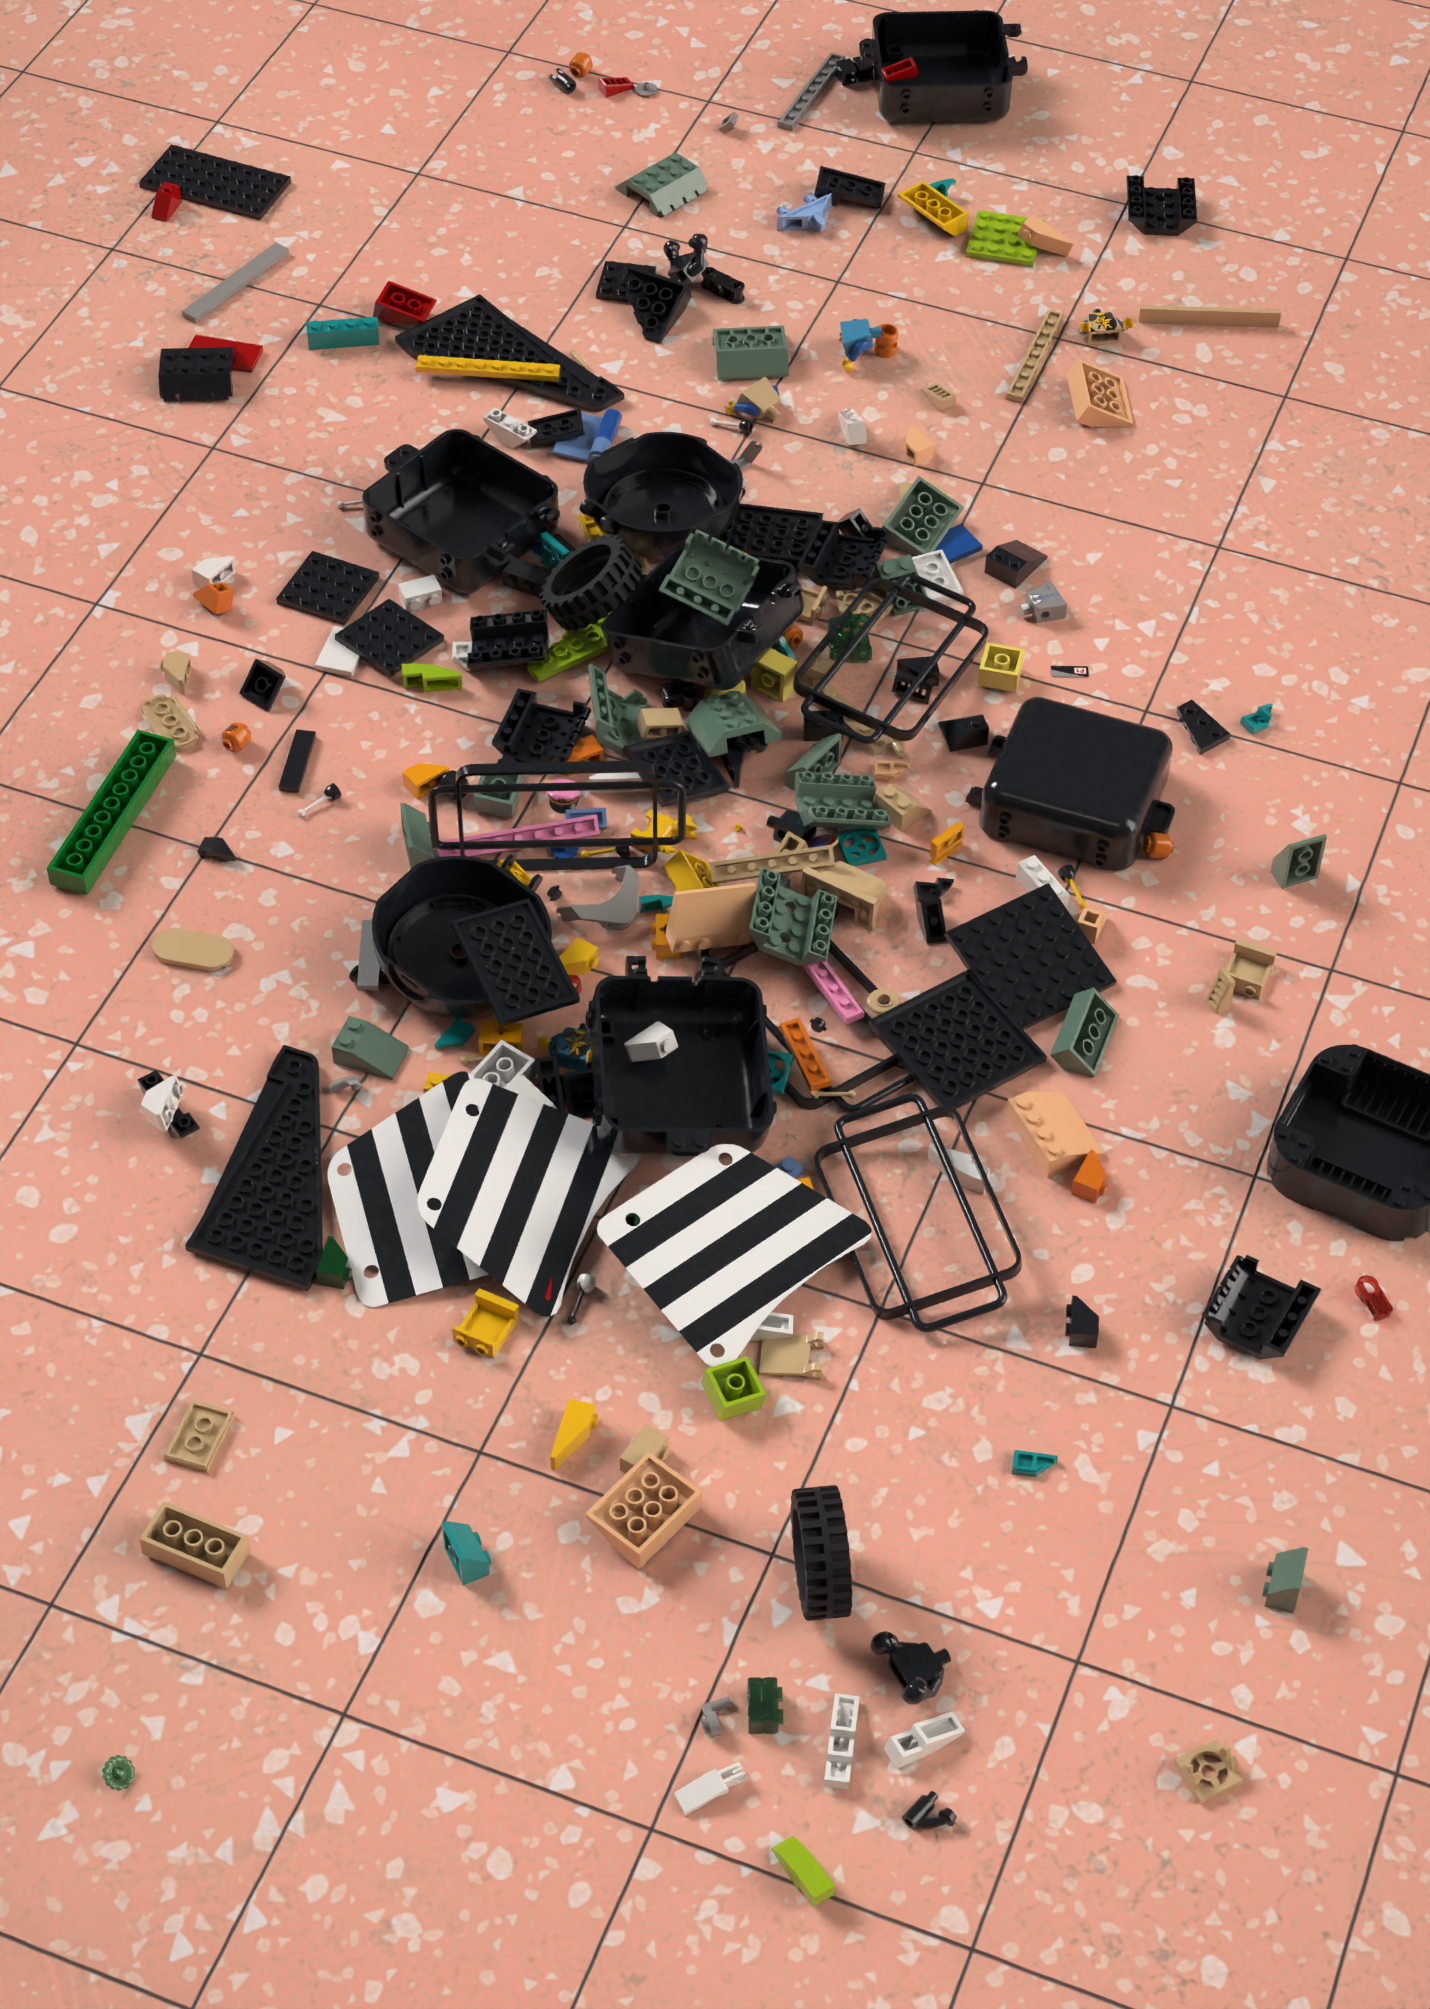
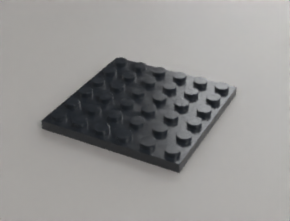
[944,883,1117,1030]
[868,969,1047,1109]

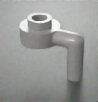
[701,1697,732,1738]

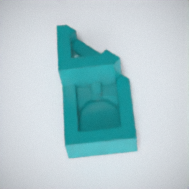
[929,178,956,197]
[1240,703,1273,734]
[638,895,673,914]

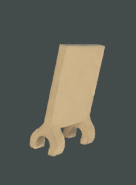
[759,1332,825,1380]

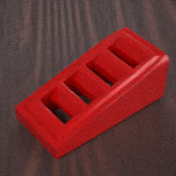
[881,57,919,82]
[598,77,635,97]

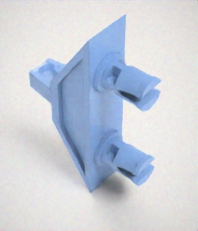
[776,192,832,232]

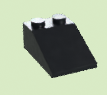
[984,540,1048,589]

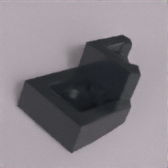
[197,837,237,862]
[913,878,954,901]

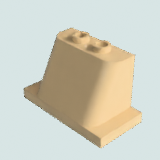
[801,861,888,932]

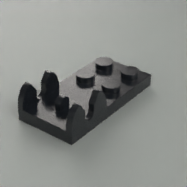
[814,166,886,208]

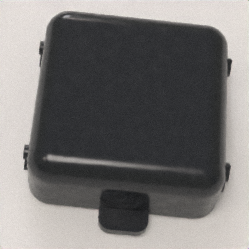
[859,10,1028,123]
[362,429,560,594]
[601,547,804,691]
[966,697,1175,871]
[585,956,777,1156]

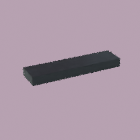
[279,729,316,793]

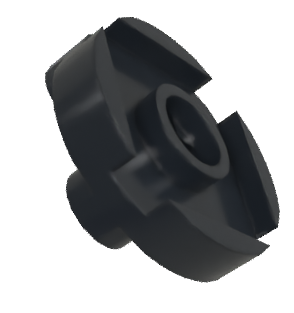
[732,730,769,753]

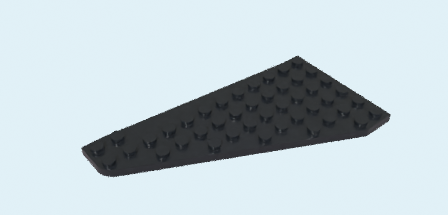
[395,294,624,412]
[185,1045,323,1292]

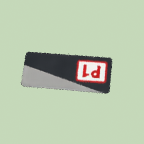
[1051,666,1089,677]

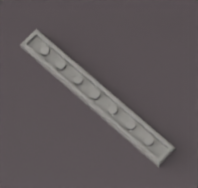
[777,53,846,132]
[182,242,289,323]

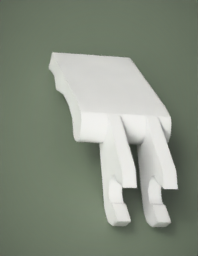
[673,1762,748,1817]

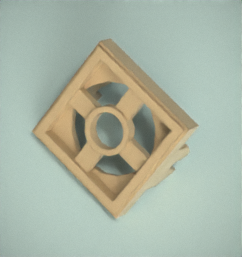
[1174,1739,1244,1804]

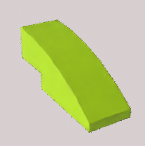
[402,663,462,693]
[772,1836,835,1907]

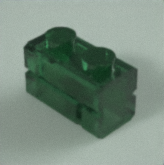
[747,1677,783,1734]

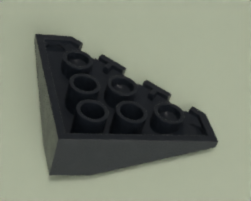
[619,265,692,343]

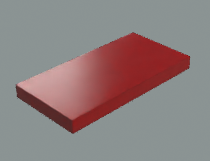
[188,334,263,373]

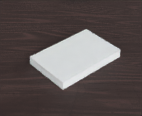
[912,549,964,602]
[315,626,361,677]

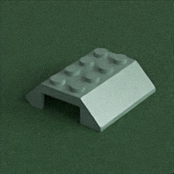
[615,152,708,217]
[658,529,760,626]
[588,664,651,758]
[684,691,783,757]

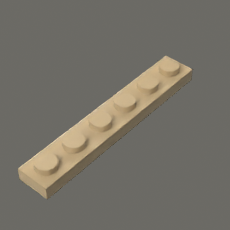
[804,677,890,756]
[710,845,835,884]

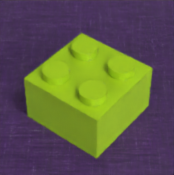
[701,1356,766,1421]

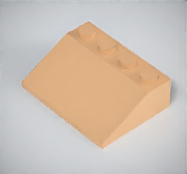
[1067,359,1133,427]
[665,883,755,953]
[1006,1091,1105,1178]
[585,1452,702,1569]

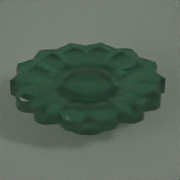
[102,1755,135,1791]

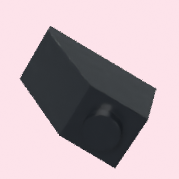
[838,508,874,539]
[896,656,940,686]
[915,898,947,943]

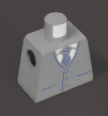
[1018,581,1067,623]

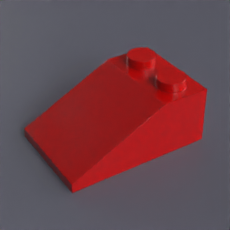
[373,280,437,324]

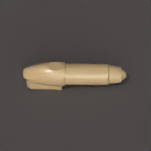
[569,349,588,370]
[888,736,905,759]

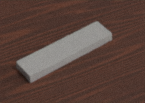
[357,920,381,990]

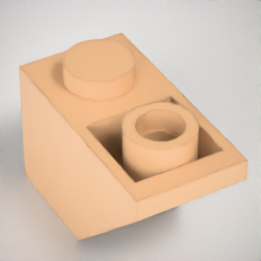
[905,424,934,466]
[1077,907,1109,944]

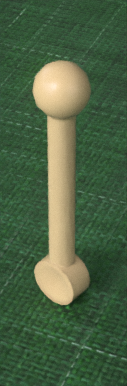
[460,1056,486,1064]
[811,1090,856,1099]

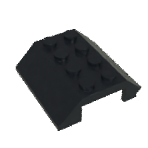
[158,347,237,402]
[797,520,891,591]
[492,688,591,763]
[1202,1255,1321,1360]

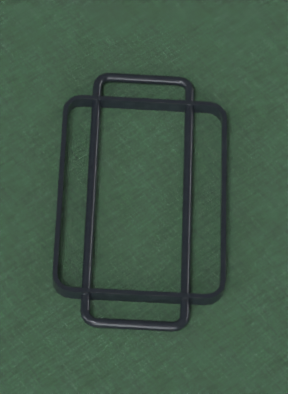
[793,574,989,744]
[427,760,686,871]
[694,937,915,1113]
[814,1094,1022,1333]

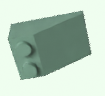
[1270,834,1327,889]
[332,1016,409,1080]

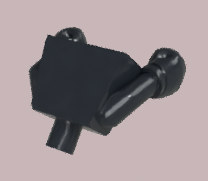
[663,233,709,284]
[870,1631,951,1705]

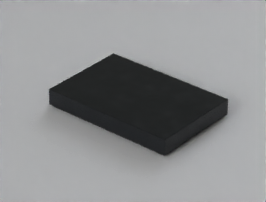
[528,408,585,448]

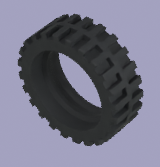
[539,534,643,631]
[791,1485,852,1621]

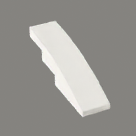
[824,1693,860,1790]

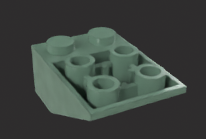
[872,554,926,616]

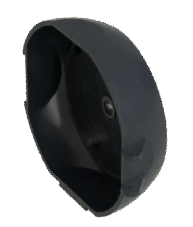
[579,432,743,558]
[372,854,552,1019]

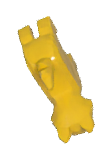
[630,809,699,854]

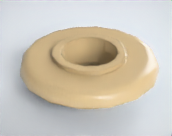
[867,989,900,1015]

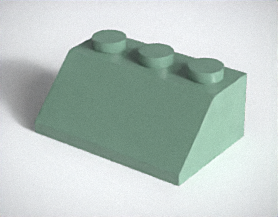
[785,733,842,791]
[400,803,438,869]

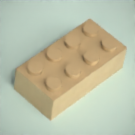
[139,1501,250,1589]

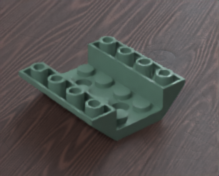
[711,325,789,380]
[795,771,891,831]
[749,867,837,966]

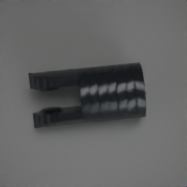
[549,68,576,94]

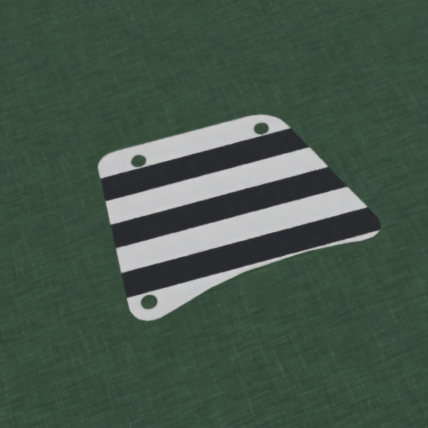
[327,1071,489,1308]
[417,1078,640,1317]
[597,1144,872,1367]

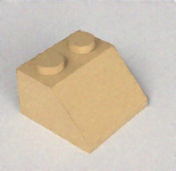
[874,784,931,832]

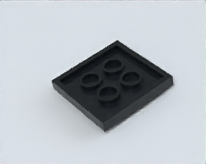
[596,261,656,302]

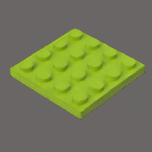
[965,210,1045,267]

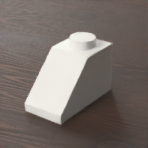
[192,557,236,588]
[624,1021,678,1062]

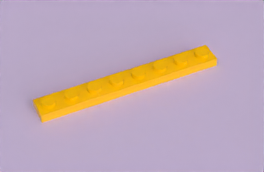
[416,355,560,382]

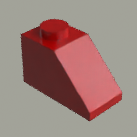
[151,182,182,222]

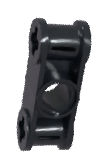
[701,267,745,304]

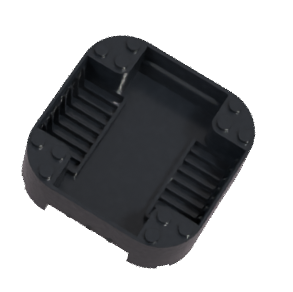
[1266,1044,1430,1241]

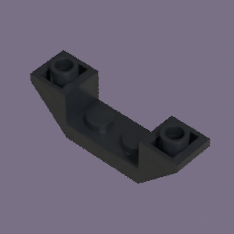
[137,1070,200,1139]

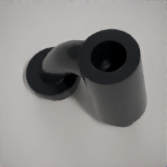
[902,1791,957,1829]

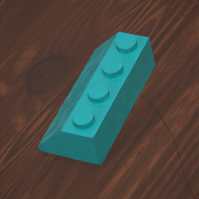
[306,317,380,350]

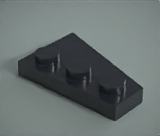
[1176,699,1230,755]

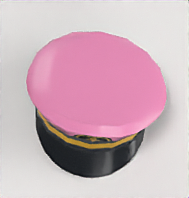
[546,779,581,813]

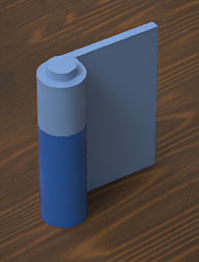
[552,409,622,463]

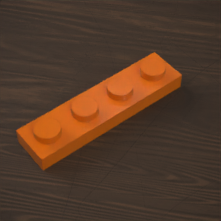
[780,1018,831,1092]

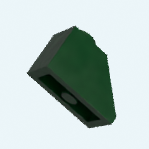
[316,1236,352,1289]

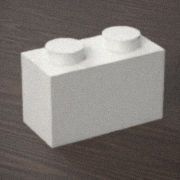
[398,575,442,612]

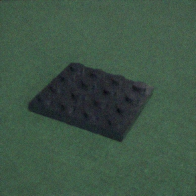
[276,551,380,625]
[335,599,444,677]
[622,731,730,807]

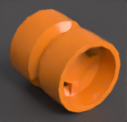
[874,323,898,358]

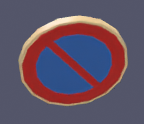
[807,834,839,848]

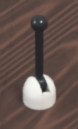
[567,1274,596,1325]

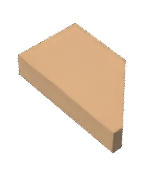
[874,761,911,781]

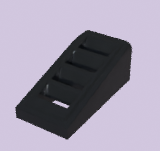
[891,670,933,704]

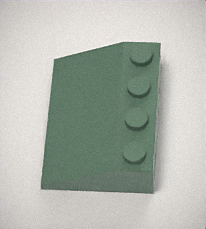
[882,476,964,556]

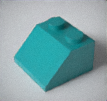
[441,1521,491,1585]

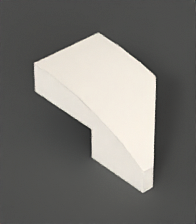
[452,642,472,671]

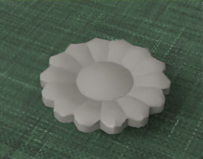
[635,82,658,97]

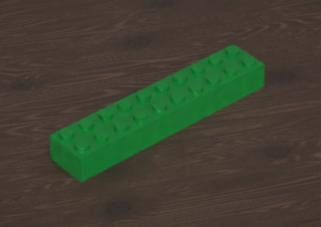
[47,730,176,895]

